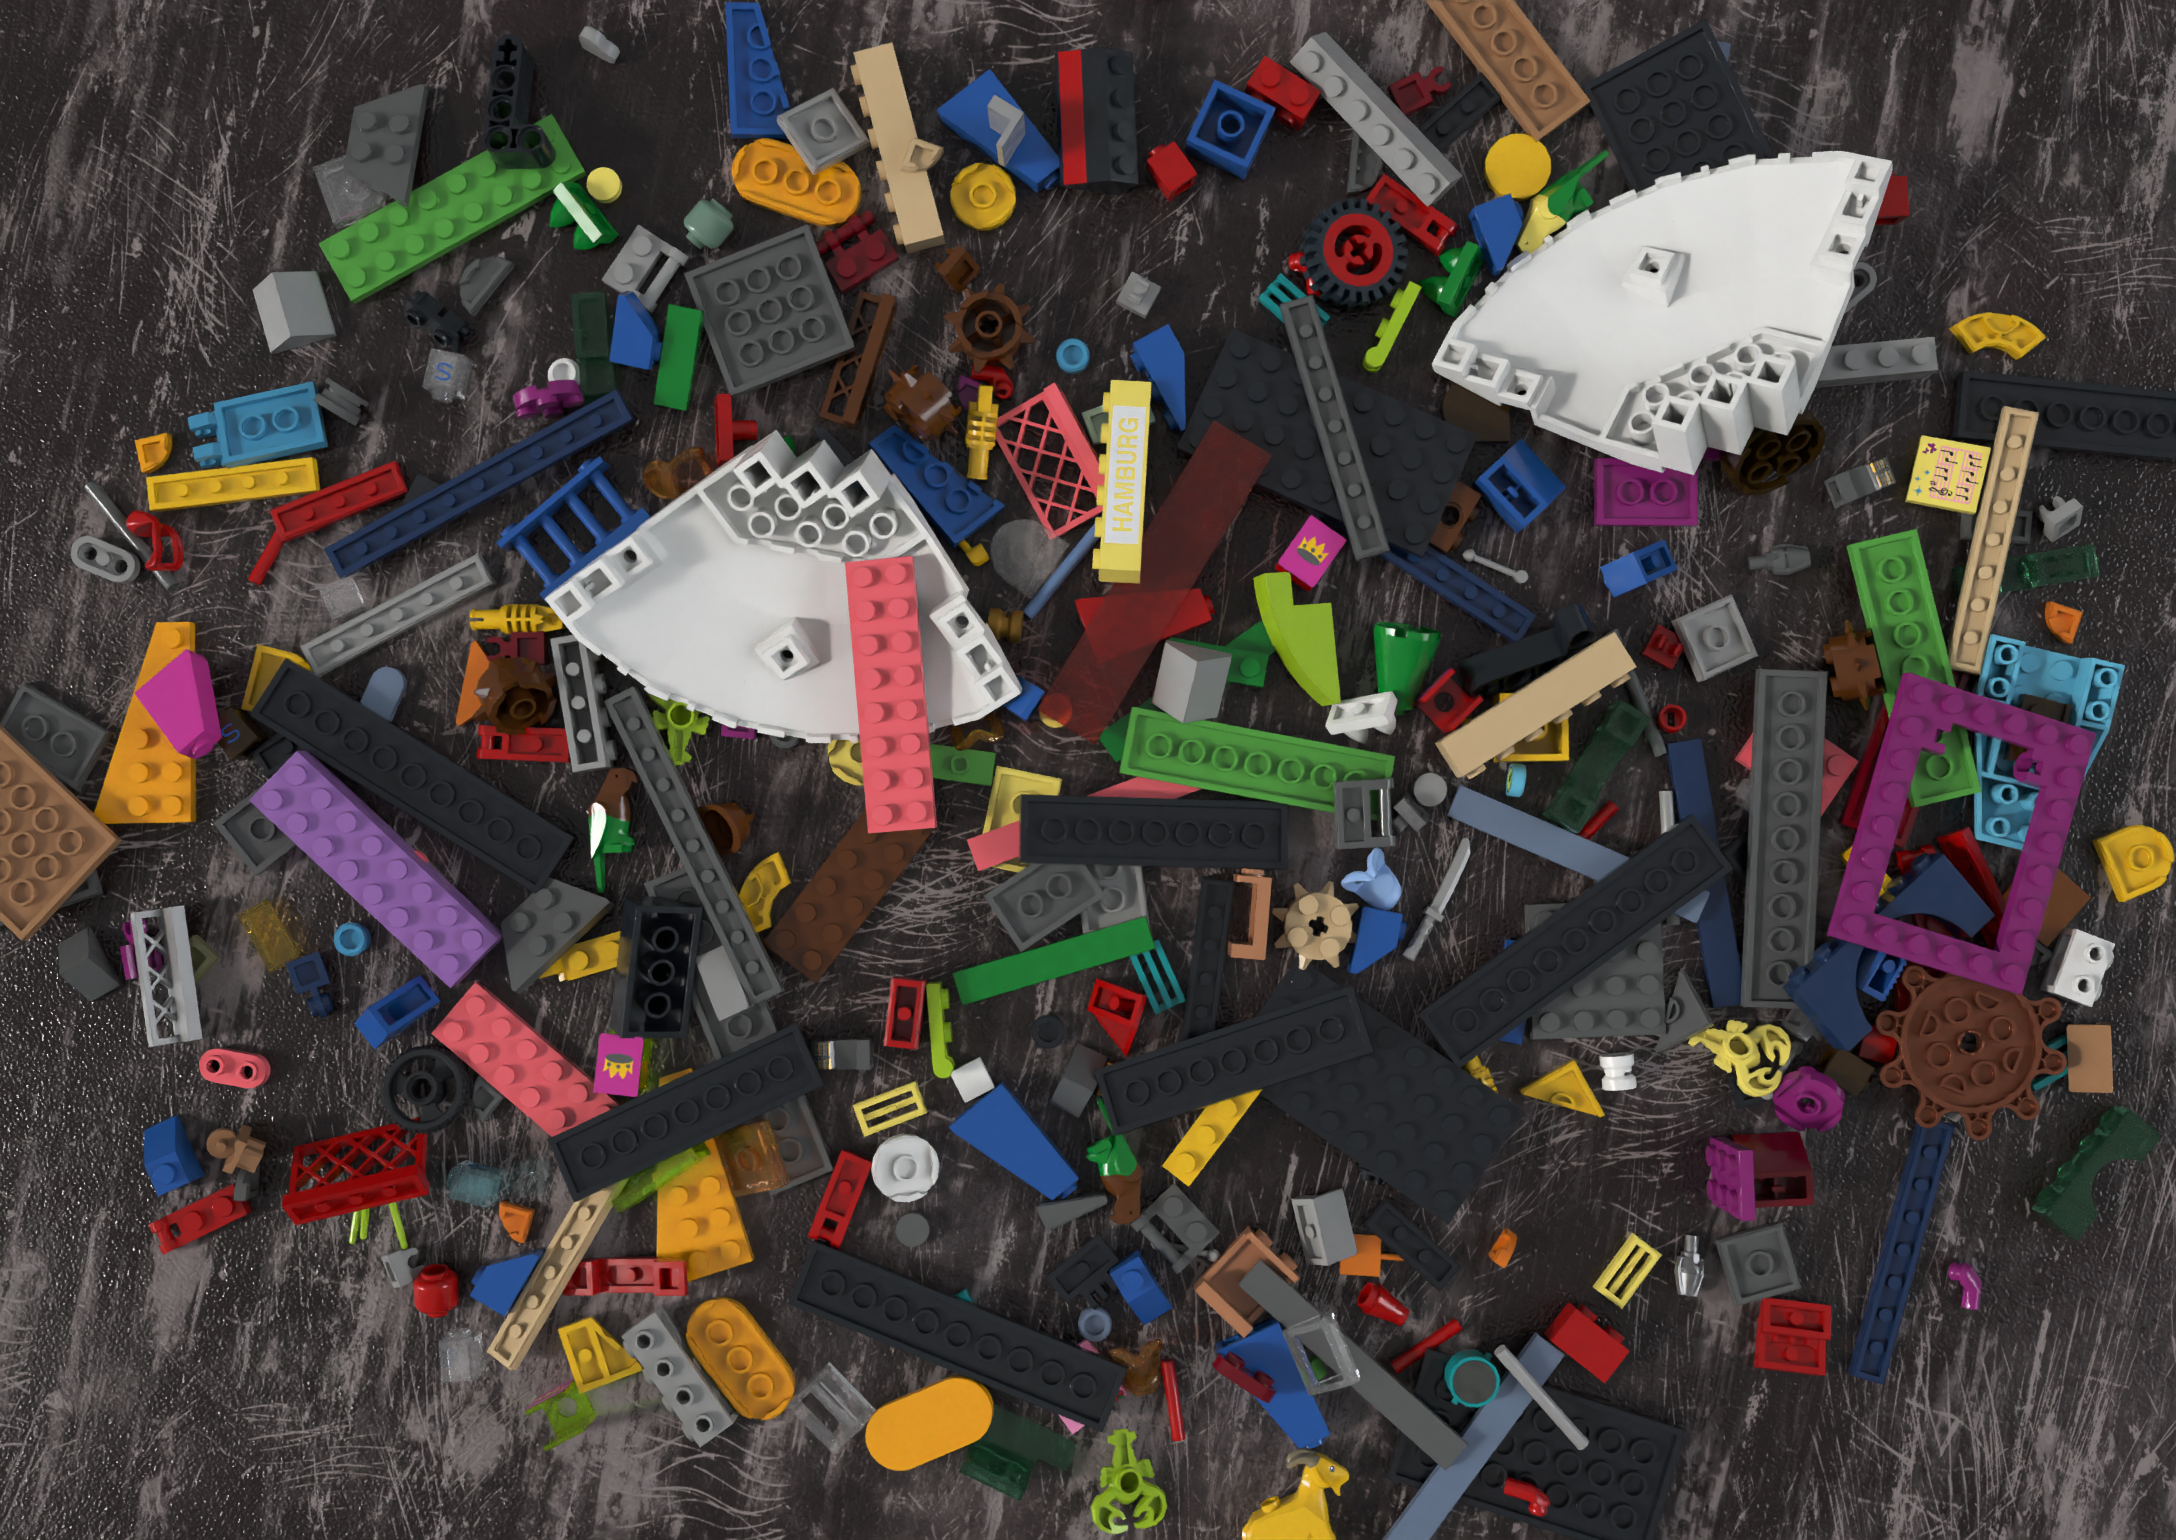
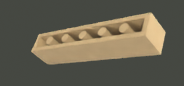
[850,42,946,254]
[1435,632,1637,779]

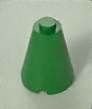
[1373,622,1441,715]

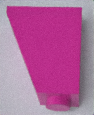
[135,649,222,759]

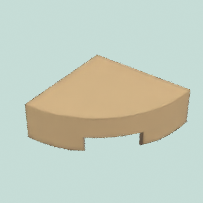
[901,136,944,173]

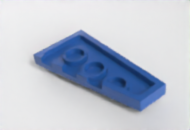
[725,2,790,139]
[867,425,1005,548]

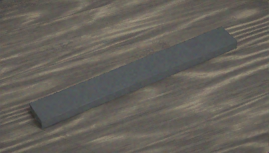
[1280,295,1390,561]
[1238,1258,1468,1471]

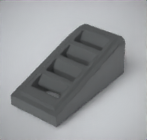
[1036,1191,1108,1231]

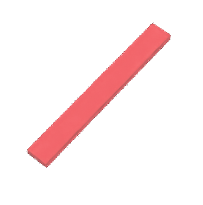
[967,777,1201,871]

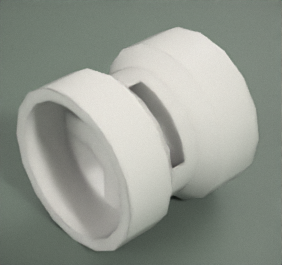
[1599,1052,1637,1091]

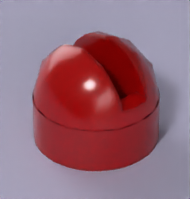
[1658,704,1687,733]

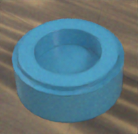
[1056,338,1089,374]
[333,922,371,956]

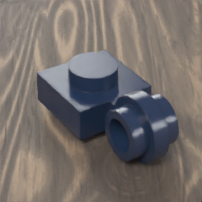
[285,951,334,1018]

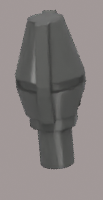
[1748,544,1811,575]

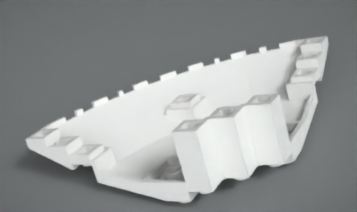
[1432,151,1893,475]
[545,430,1023,743]

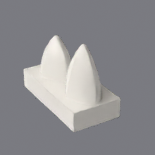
[1325,691,1398,744]

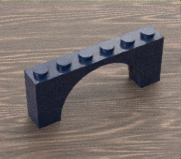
[1782,853,1995,1052]

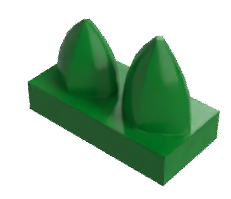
[549,182,619,250]
[1418,241,1485,318]

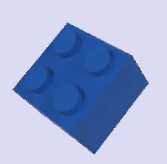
[1185,80,1276,180]

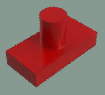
[714,394,757,466]

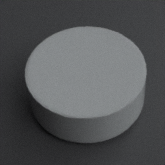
[1412,773,1447,807]

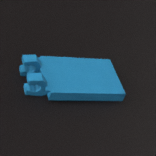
[188,381,328,469]

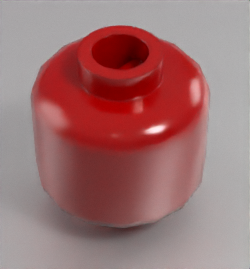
[413,1264,459,1318]

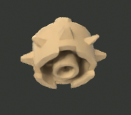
[1272,881,1359,970]

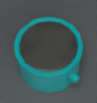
[1444,1350,1500,1408]

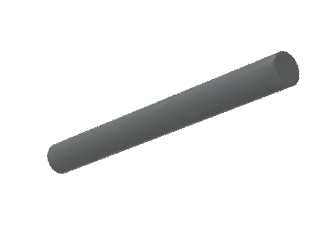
[84,480,179,591]
[1605,628,1668,757]

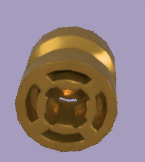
[988,607,1024,644]

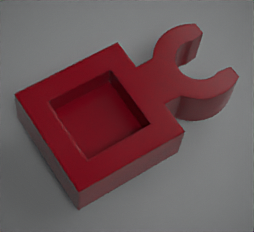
[1387,66,1451,117]
[487,631,548,666]

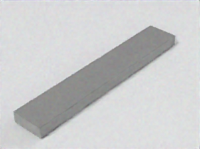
[300,553,496,677]

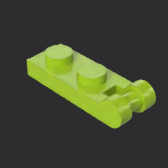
[1361,281,1422,374]
[926,981,955,1078]

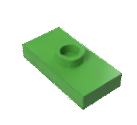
[930,744,996,786]

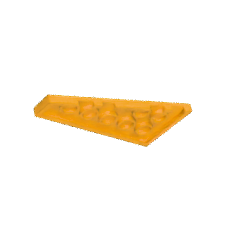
[94,622,196,824]
[657,1067,754,1282]

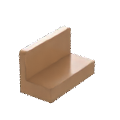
[2067,1022,2113,1093]

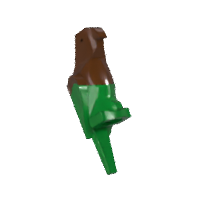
[588,768,640,893]
[1086,1096,1142,1224]

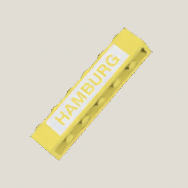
[1092,380,1151,584]

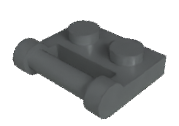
[1333,777,1396,850]
[1130,1182,1220,1275]

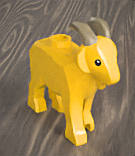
[1242,1448,1349,1540]

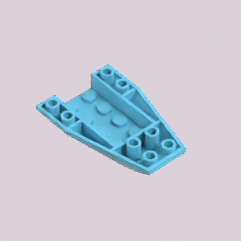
[1974,634,2125,850]

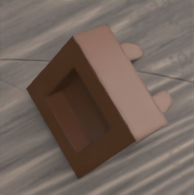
[935,245,981,294]

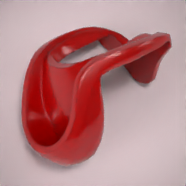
[126,510,184,571]

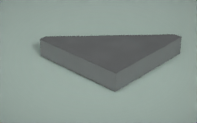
[1655,969,1715,1054]

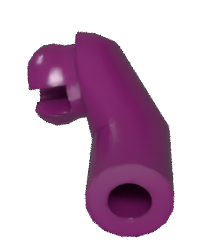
[1948,1262,1982,1310]

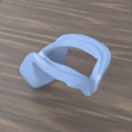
[1341,847,1402,910]

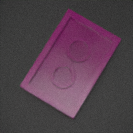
[1594,458,1698,527]
[1706,1136,1756,1221]

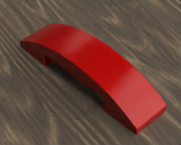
[563,1256,688,1296]

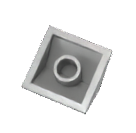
[253,271,337,354]
[1152,640,1232,723]

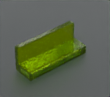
[611,1142,711,1213]

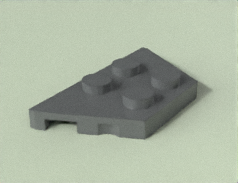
[343,84,429,207]
[500,877,616,995]

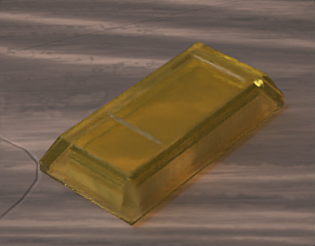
[237,899,301,974]

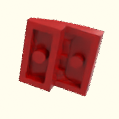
[1754,1298,1831,1376]

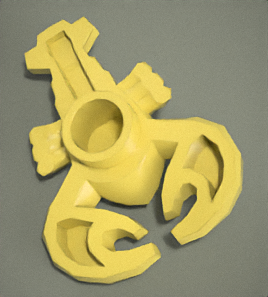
[1688,1020,1791,1097]

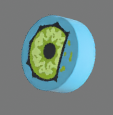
[1506,763,1526,797]

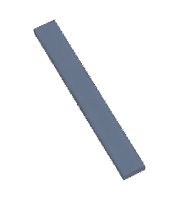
[1446,785,1710,923]
[1382,1332,1565,1540]

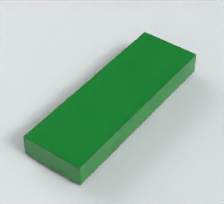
[654,304,704,411]

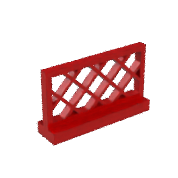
[282,1117,430,1226]

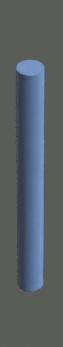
[1023,515,1102,620]

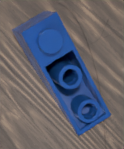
[1130,324,1186,437]

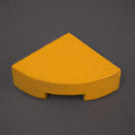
[134,433,172,474]

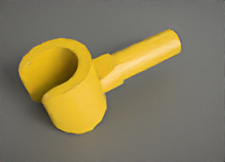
[958,540,990,566]

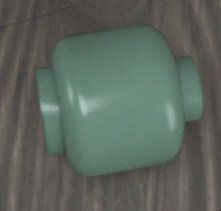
[684,198,734,249]

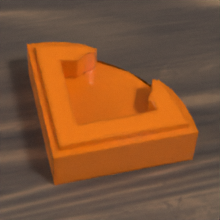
[2045,601,2083,645]
[499,1201,535,1244]
[1488,1228,1517,1269]

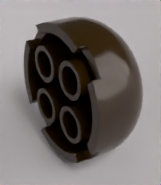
[1719,407,1825,495]

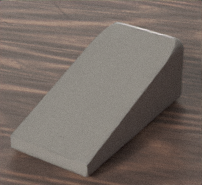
[696,945,753,1021]

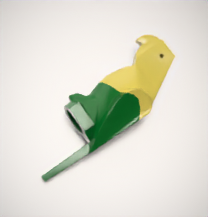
[1514,150,1609,254]

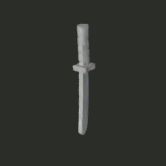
[1402,838,1470,961]

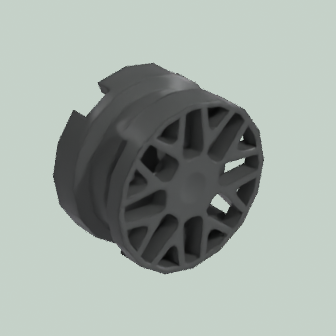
[313,378,370,426]

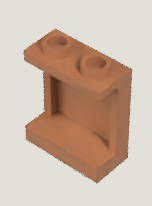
[1227,868,1272,960]
[1193,1226,1300,1338]

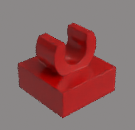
[1640,624,1683,670]

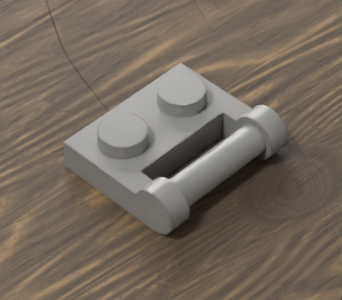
[602,225,689,313]

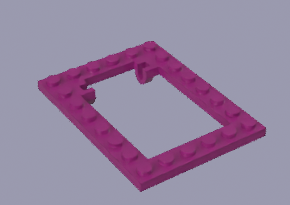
[1827,673,2096,995]

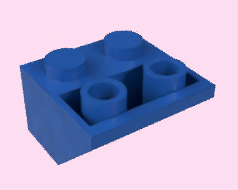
[1471,439,1566,533]

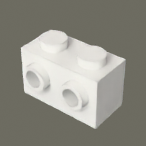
[2040,928,2115,1007]

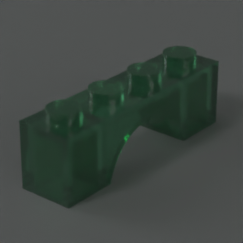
[1542,700,1651,833]
[2032,1106,2162,1241]

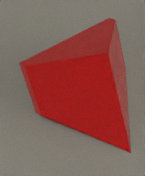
[1087,978,1147,1057]

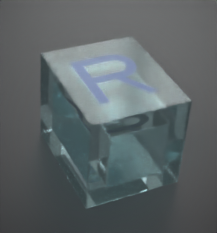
[447,1160,504,1208]

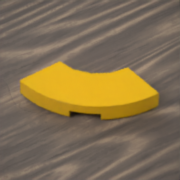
[1949,312,2046,360]
[739,852,791,932]

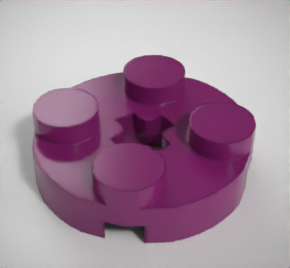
[513,380,584,419]
[1773,1066,1845,1132]

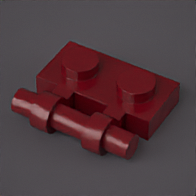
[816,210,899,295]

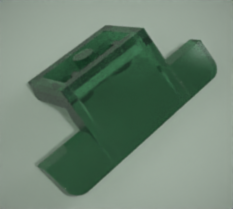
[959,1403,1076,1501]

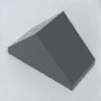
[58,927,123,1002]
[1049,1042,1108,1118]

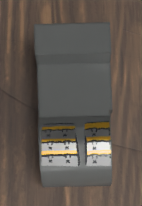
[1824,457,1896,508]
[810,1037,874,1070]

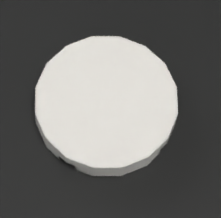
[871,1133,939,1202]

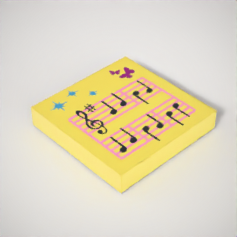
[1905,435,1991,515]

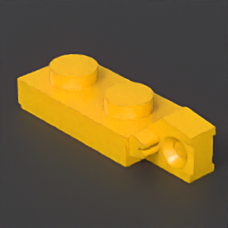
[539,931,621,982]

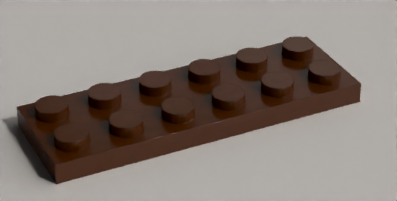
[763,809,939,984]

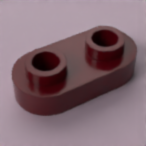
[1212,1351,1277,1403]

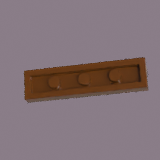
[819,291,898,430]

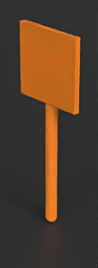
[1339,1234,1404,1277]

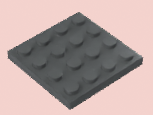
[684,224,857,399]
[1524,903,1666,1040]

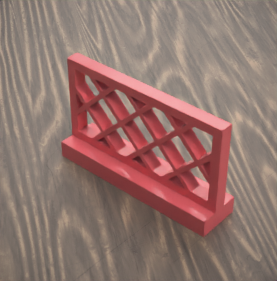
[996,382,1105,541]

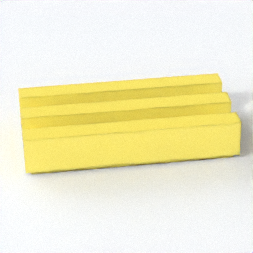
[853,1080,928,1137]
[1592,1233,1662,1309]

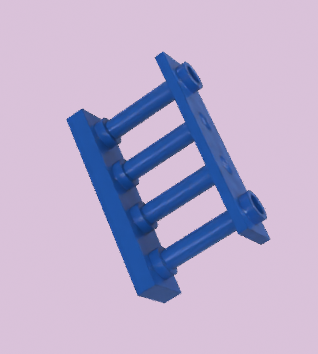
[496,456,652,605]

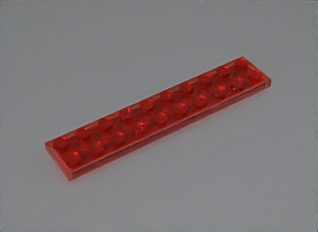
[1037,421,1272,745]

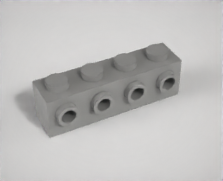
[550,635,618,773]
[621,1305,738,1447]

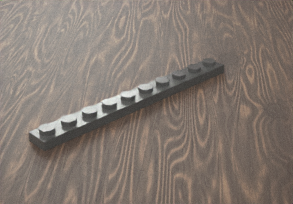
[604,686,785,1005]

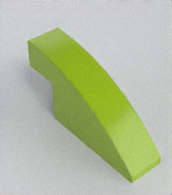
[1253,572,1341,706]

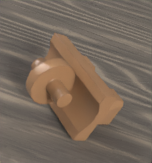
[206,1124,266,1174]

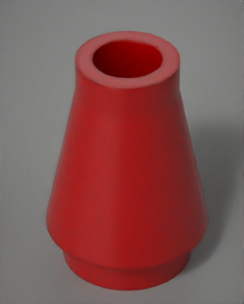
[1357,1282,1409,1326]

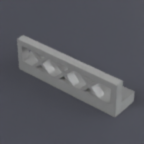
[130,905,203,1047]

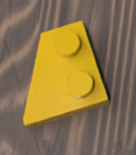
[558,1315,643,1394]

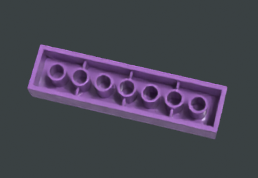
[249,751,503,988]

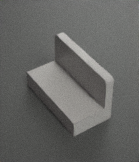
[987,95,1026,167]
[1291,1189,1357,1266]

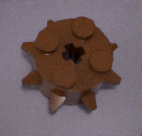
[944,283,1034,373]
[883,364,961,444]
[1823,619,1885,711]
[473,656,558,735]

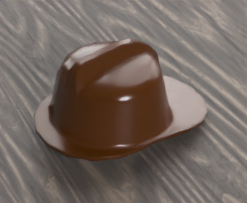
[696,801,754,856]

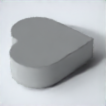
[579,26,620,64]

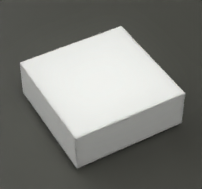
[951,1057,995,1103]

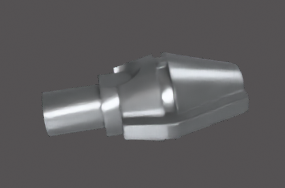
[1674,1235,1704,1297]

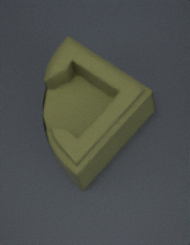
[189,935,221,982]

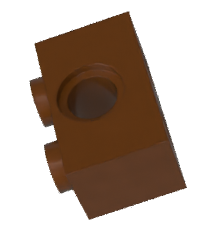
[1429,481,1481,555]

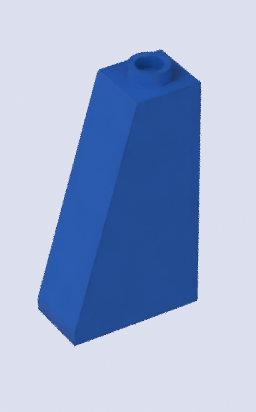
[937,69,1060,193]
[949,1080,1079,1201]
[1215,1317,1330,1449]

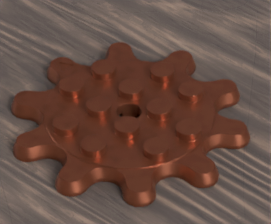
[1875,965,2067,1141]

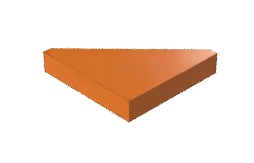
[456,640,490,727]

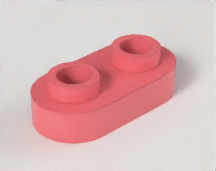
[199,1047,270,1088]

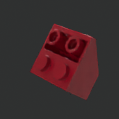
[1730,1131,1814,1208]

